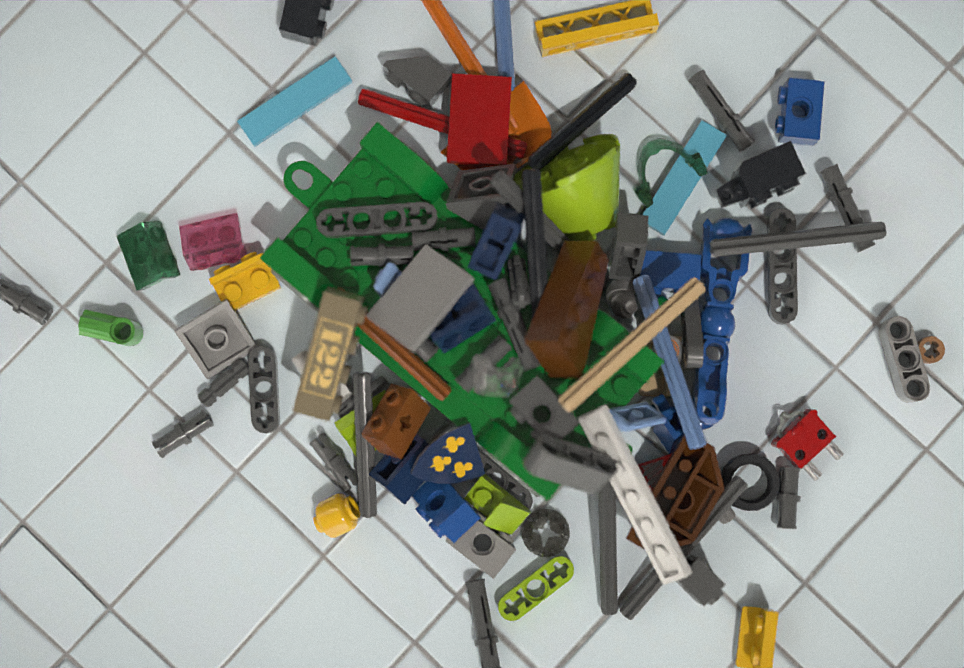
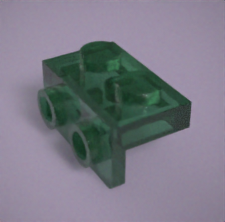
[116,221,180,291]

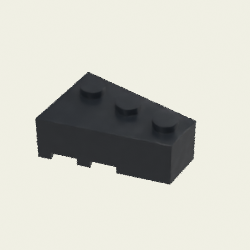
[279,0,335,46]

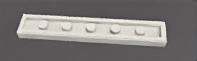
[578,405,692,585]

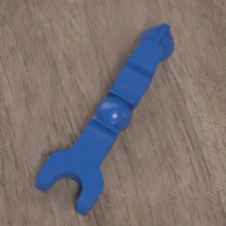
[690,217,753,430]

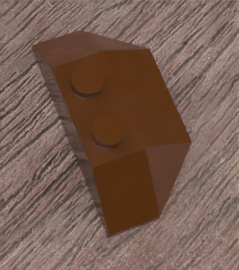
[625,435,724,550]

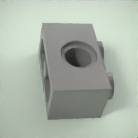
[446,511,516,579]

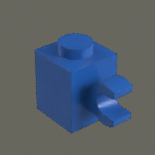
[651,394,685,454]

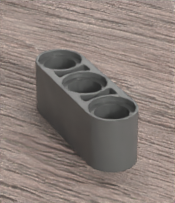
[523,435,617,495]

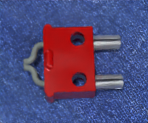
[771,409,844,481]

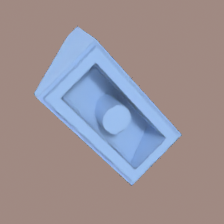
[609,402,667,432]

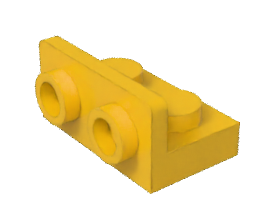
[209,252,282,311]
[735,606,779,668]

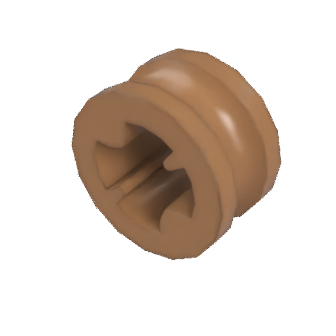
[917,336,945,364]

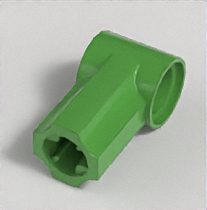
[78,310,143,346]

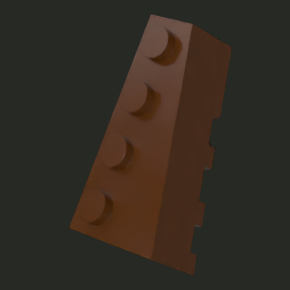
[524,241,609,379]

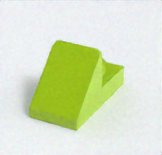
[464,474,531,535]

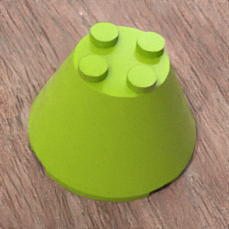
[513,134,621,241]

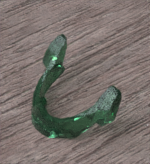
[635,138,708,208]

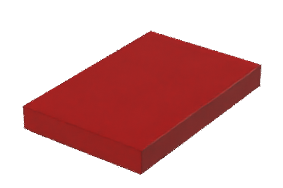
[447,73,512,166]

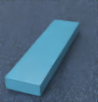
[237,56,353,147]
[643,120,727,236]

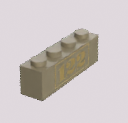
[292,286,368,422]

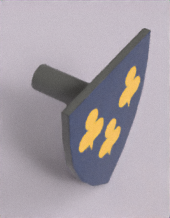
[410,422,485,484]

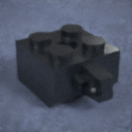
[715,141,806,209]

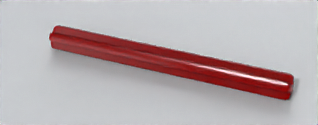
[358,88,527,158]

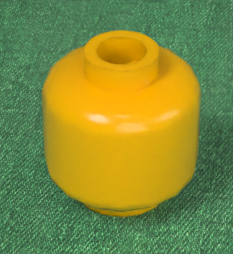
[313,493,361,538]

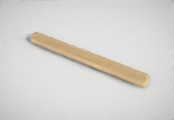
[558,277,705,412]

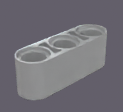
[878,316,930,403]

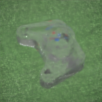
[473,354,523,398]

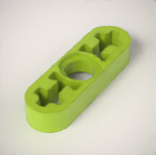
[498,556,574,621]

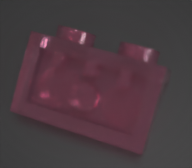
[179,213,248,271]

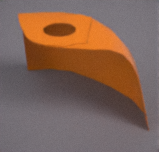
[440,81,552,170]

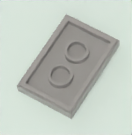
[366,245,474,353]

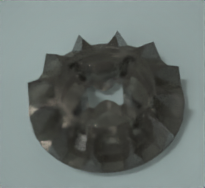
[522,509,570,557]

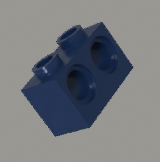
[468,202,525,280]
[430,283,497,353]

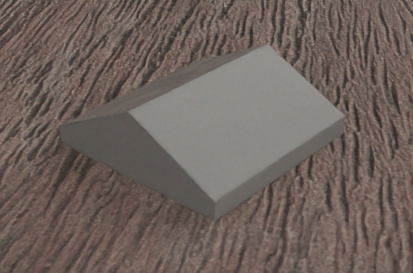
[174,299,258,379]

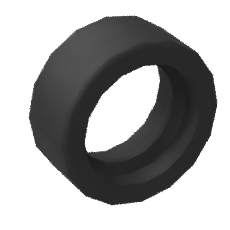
[721,454,780,511]

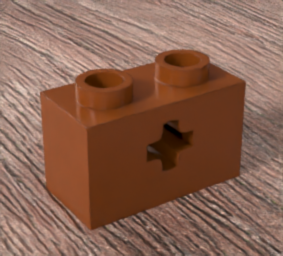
[361,383,431,460]

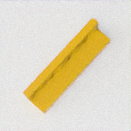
[534,0,659,57]

